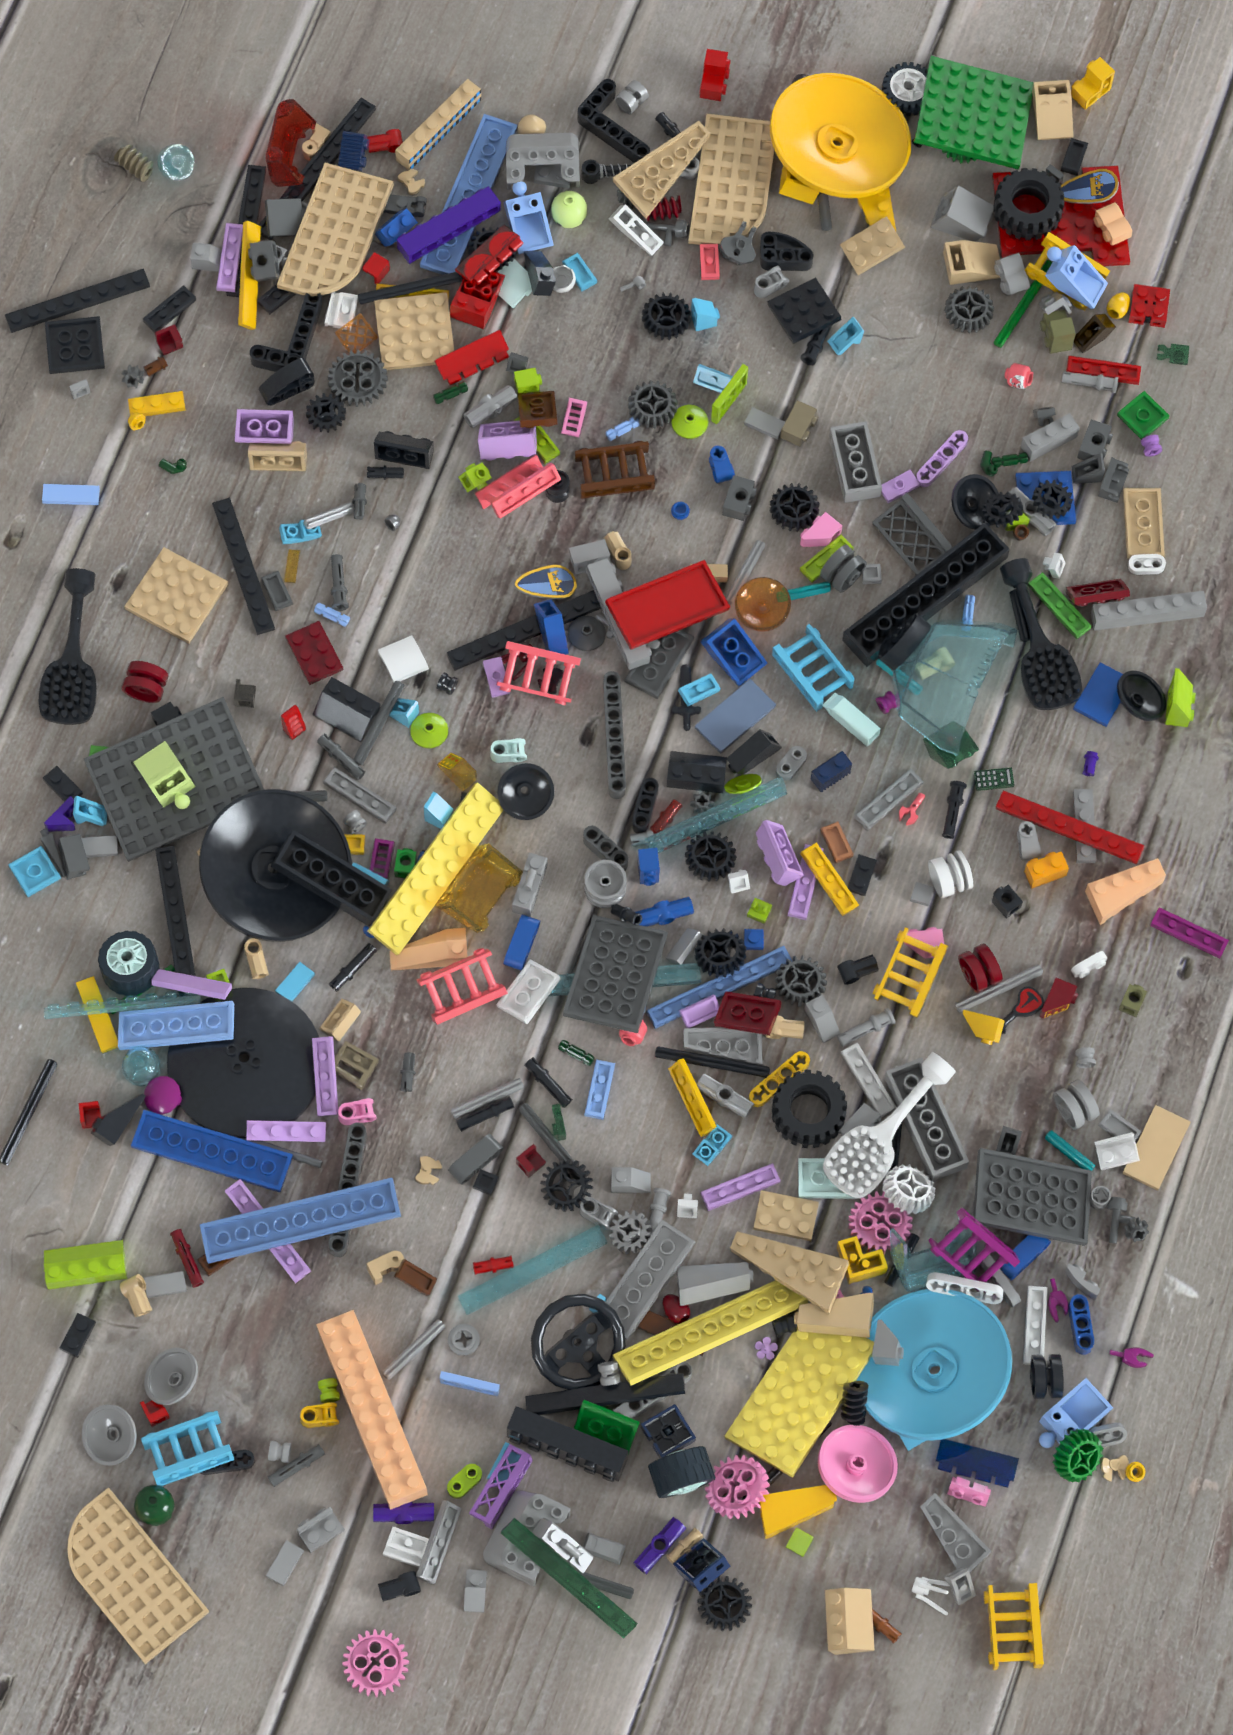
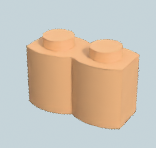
[1094,202,1132,245]

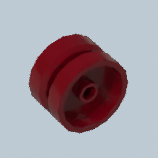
[121,661,169,703]
[958,943,1003,993]

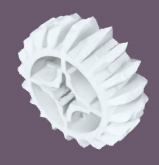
[882,1164,936,1215]

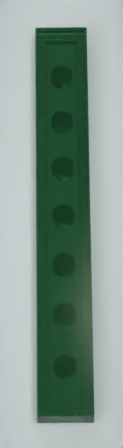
[501,1518,638,1639]

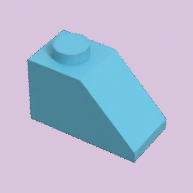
[691,298,720,331]
[424,792,454,829]

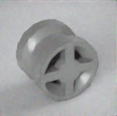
[343,810,367,834]
[1075,1047,1096,1068]

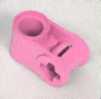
[338,1098,377,1125]

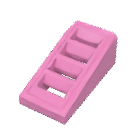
[561,398,587,438]

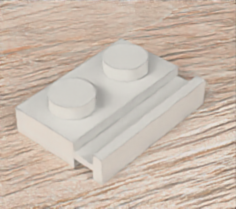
[325,292,358,331]
[1095,1132,1140,1171]
[383,1527,429,1568]

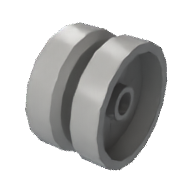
[584,860,627,908]
[1053,1079,1100,1130]

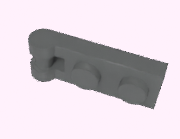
[383,194,427,217]

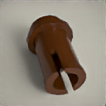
[143,356,168,377]

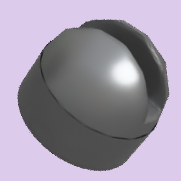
[384,514,400,531]

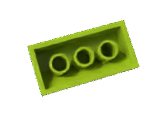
[44,1240,127,1290]

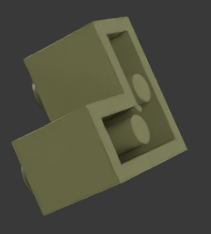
[1040,310,1076,354]

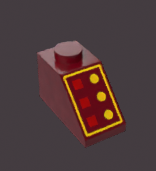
[1040,978,1078,1018]

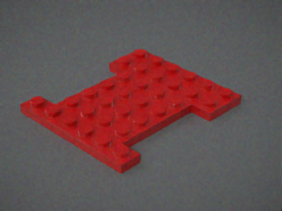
[992,166,1130,267]

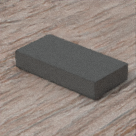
[261,571,293,611]

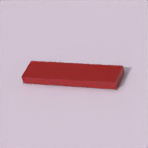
[1066,356,1141,385]

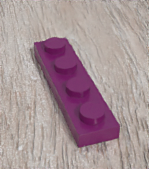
[1150,907,1229,959]

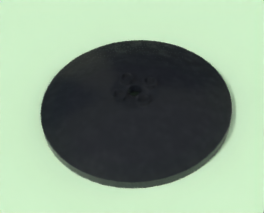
[199,789,352,942]
[167,988,319,1138]

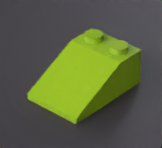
[1165,668,1196,727]

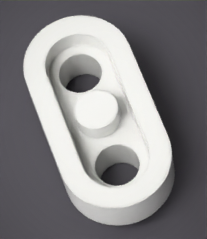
[1128,554,1166,575]
[1071,951,1107,978]

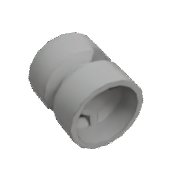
[615,80,649,114]

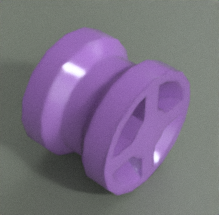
[1141,435,1162,457]

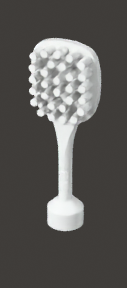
[823,1052,956,1198]

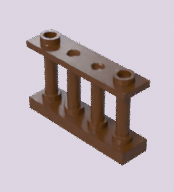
[575,441,655,499]

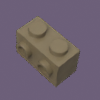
[780,400,818,447]

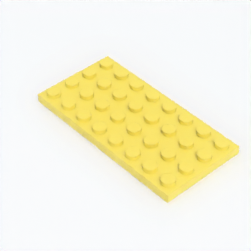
[725,1327,874,1478]

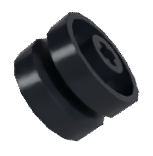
[1030,1354,1064,1399]

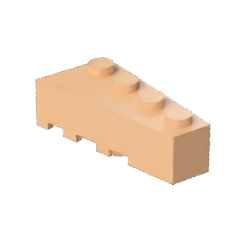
[1085,858,1166,925]

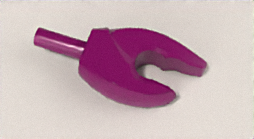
[1048,1278,1069,1323]
[1109,1347,1154,1368]

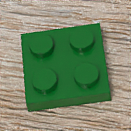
[1117,391,1170,440]

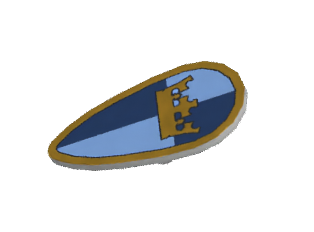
[1061,169,1119,204]
[514,565,577,599]

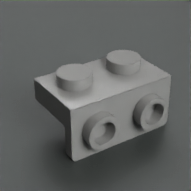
[1038,292,1072,315]

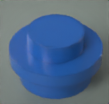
[671,502,690,520]

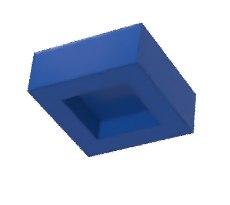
[744,929,764,950]

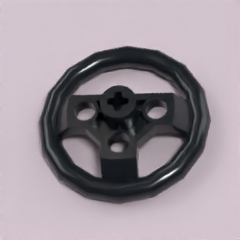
[531,1294,626,1390]

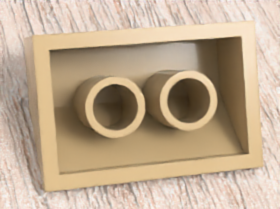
[248,441,307,471]
[825,1588,875,1655]

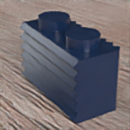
[338,131,369,172]
[810,751,852,792]

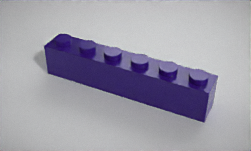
[397,186,501,264]

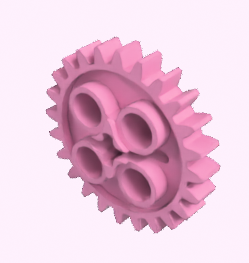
[848,1191,912,1254]
[705,1455,770,1519]
[342,1629,409,1697]

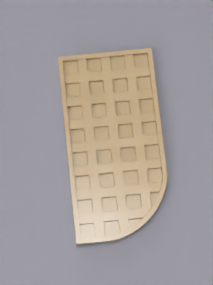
[688,114,774,246]
[277,163,394,296]
[67,1487,209,1664]

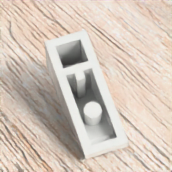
[608,204,664,256]

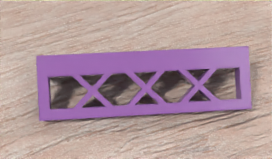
[469,1444,533,1529]

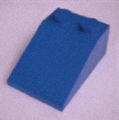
[700,618,768,686]

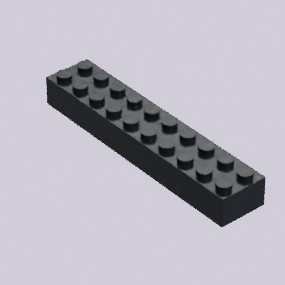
[842,523,1010,667]

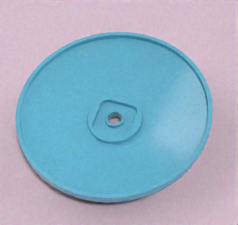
[856,1289,1012,1441]

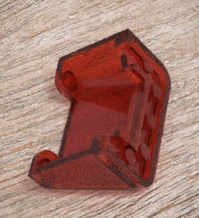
[265,99,317,187]

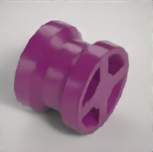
[876,691,899,714]

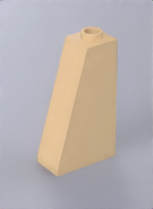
[794,1293,874,1338]

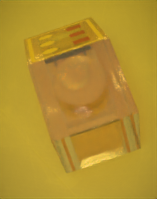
[437,752,477,791]

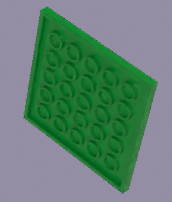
[914,55,1033,170]

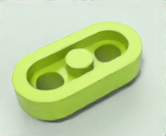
[447,1464,482,1499]

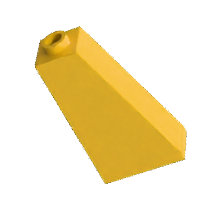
[759,1485,837,1539]

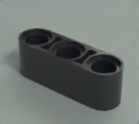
[632,778,659,834]

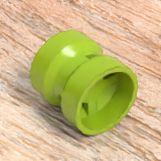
[317,1378,340,1403]

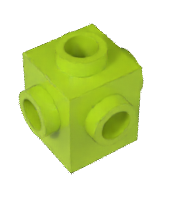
[458,462,492,493]

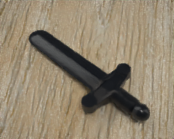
[672,664,701,731]

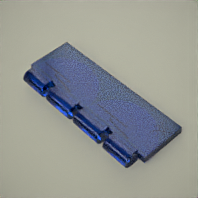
[935,1439,1019,1488]

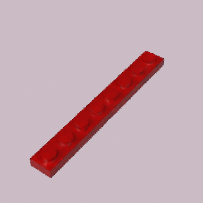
[996,790,1144,864]

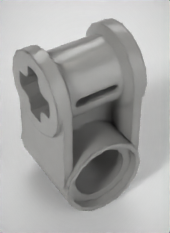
[754,266,790,298]
[1017,821,1041,860]
[579,1197,618,1230]

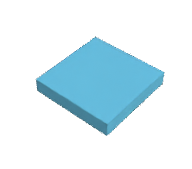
[8,846,61,897]

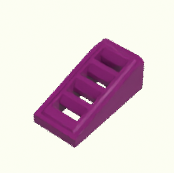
[370,838,395,879]

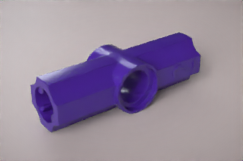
[373,1502,434,1524]
[633,1517,686,1575]

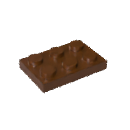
[518,391,558,428]

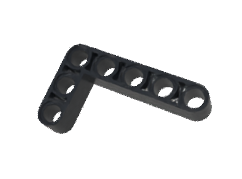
[577,79,650,163]
[250,293,322,372]

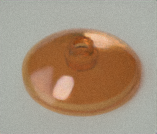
[735,577,791,632]

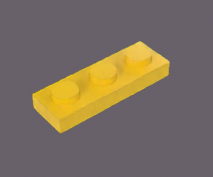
[128,391,186,416]

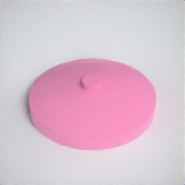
[818,1425,898,1503]

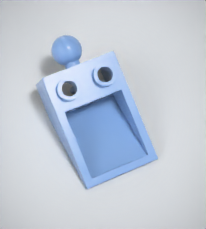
[503,181,554,254]
[1045,245,1108,309]
[1039,1378,1113,1448]

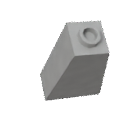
[677,1262,753,1306]

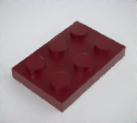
[1066,578,1130,606]
[285,621,344,685]
[714,991,781,1035]

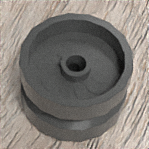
[820,545,867,593]

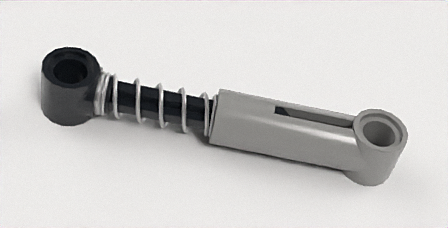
[582,157,699,184]

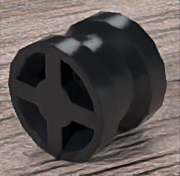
[436,672,458,695]

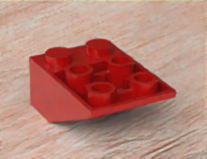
[450,271,505,329]

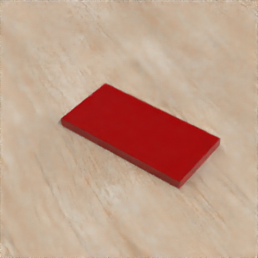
[605,560,730,650]

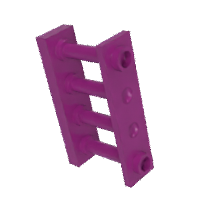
[928,1207,1020,1293]

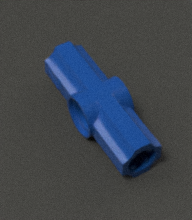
[636,897,694,927]

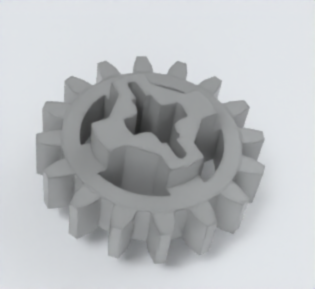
[609,1210,652,1254]

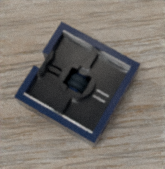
[640,1404,696,1459]
[673,1538,731,1592]

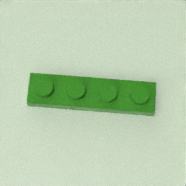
[1028,572,1091,639]

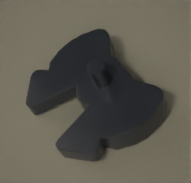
[537,668,564,694]

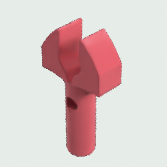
[899,793,925,825]

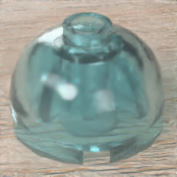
[157,144,195,180]
[122,1046,161,1086]

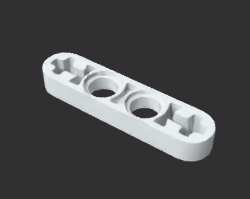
[926,1272,1003,1304]

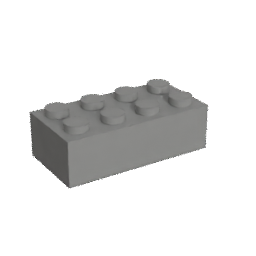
[829,421,882,503]

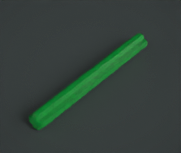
[994,260,1052,348]

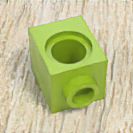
[514,368,542,395]

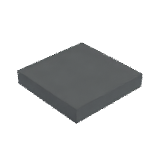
[265,199,303,237]

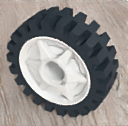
[882,62,927,116]

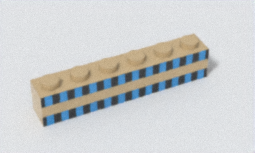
[395,79,481,171]

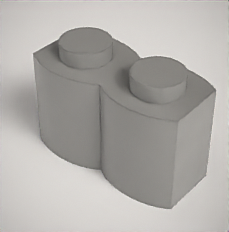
[994,253,1030,296]

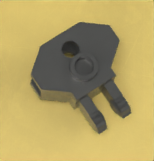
[718,221,757,265]

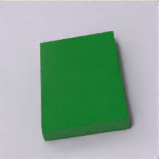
[574,1400,640,1455]

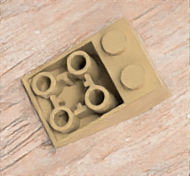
[1032,80,1073,140]
[943,240,1000,285]

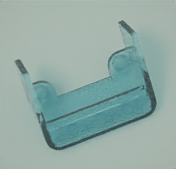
[890,1217,977,1293]

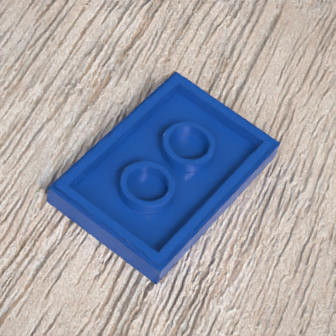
[1073,662,1123,727]

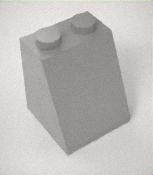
[930,185,993,242]

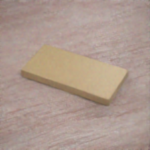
[1123,488,1165,559]
[1122,1105,1191,1191]

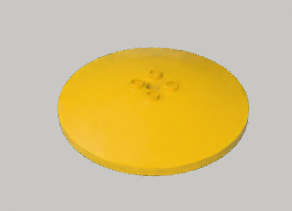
[770,73,911,198]

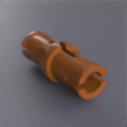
[872,1608,902,1644]

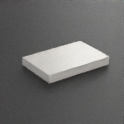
[496,959,561,1024]

